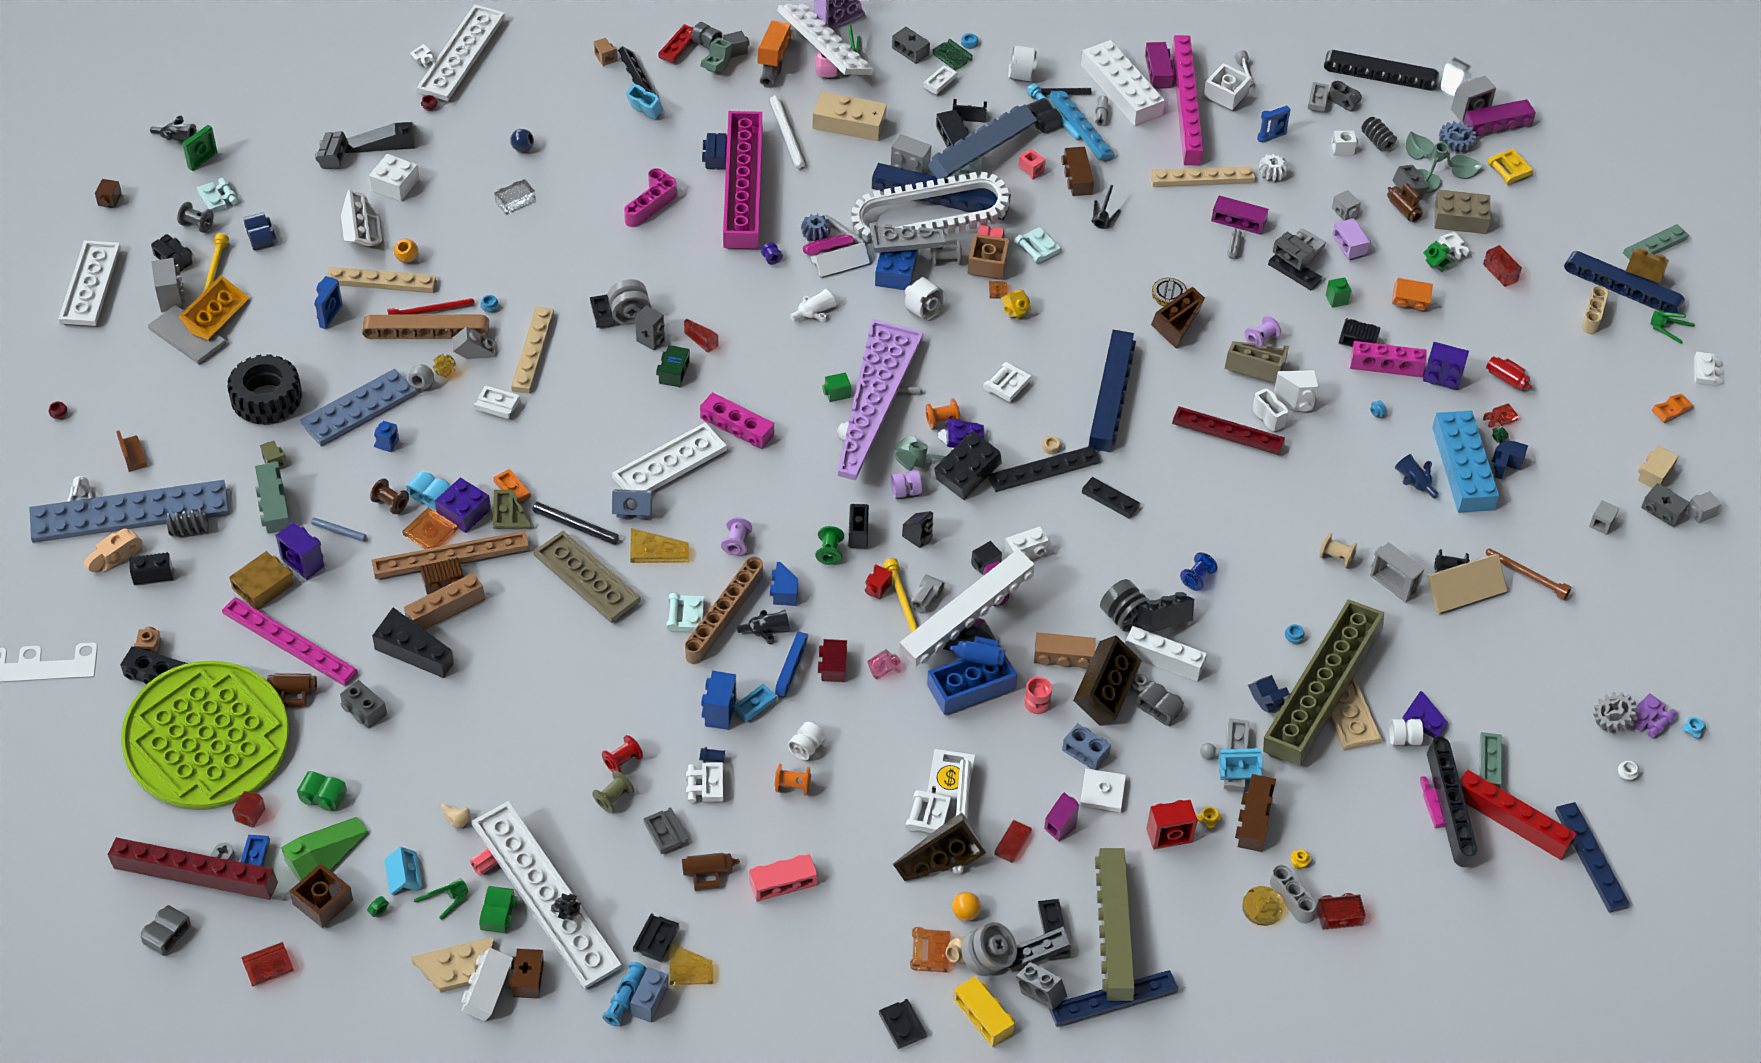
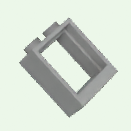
[1370,542,1424,603]

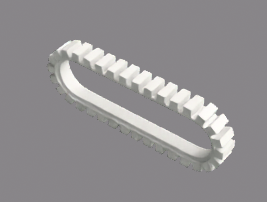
[851,172,1009,245]

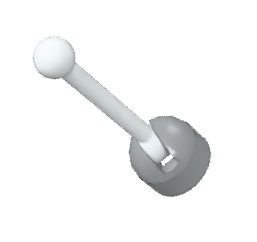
[1235,50,1253,85]

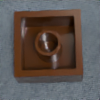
[289,863,353,928]

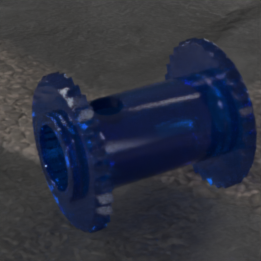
[1180,552,1218,591]

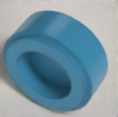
[961,33,978,49]

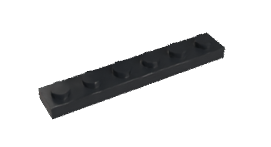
[989,445,1100,492]

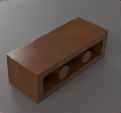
[1061,146,1094,196]

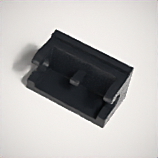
[952,99,987,123]

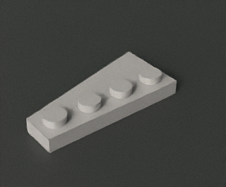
[869,223,945,253]

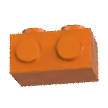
[1392,278,1433,311]

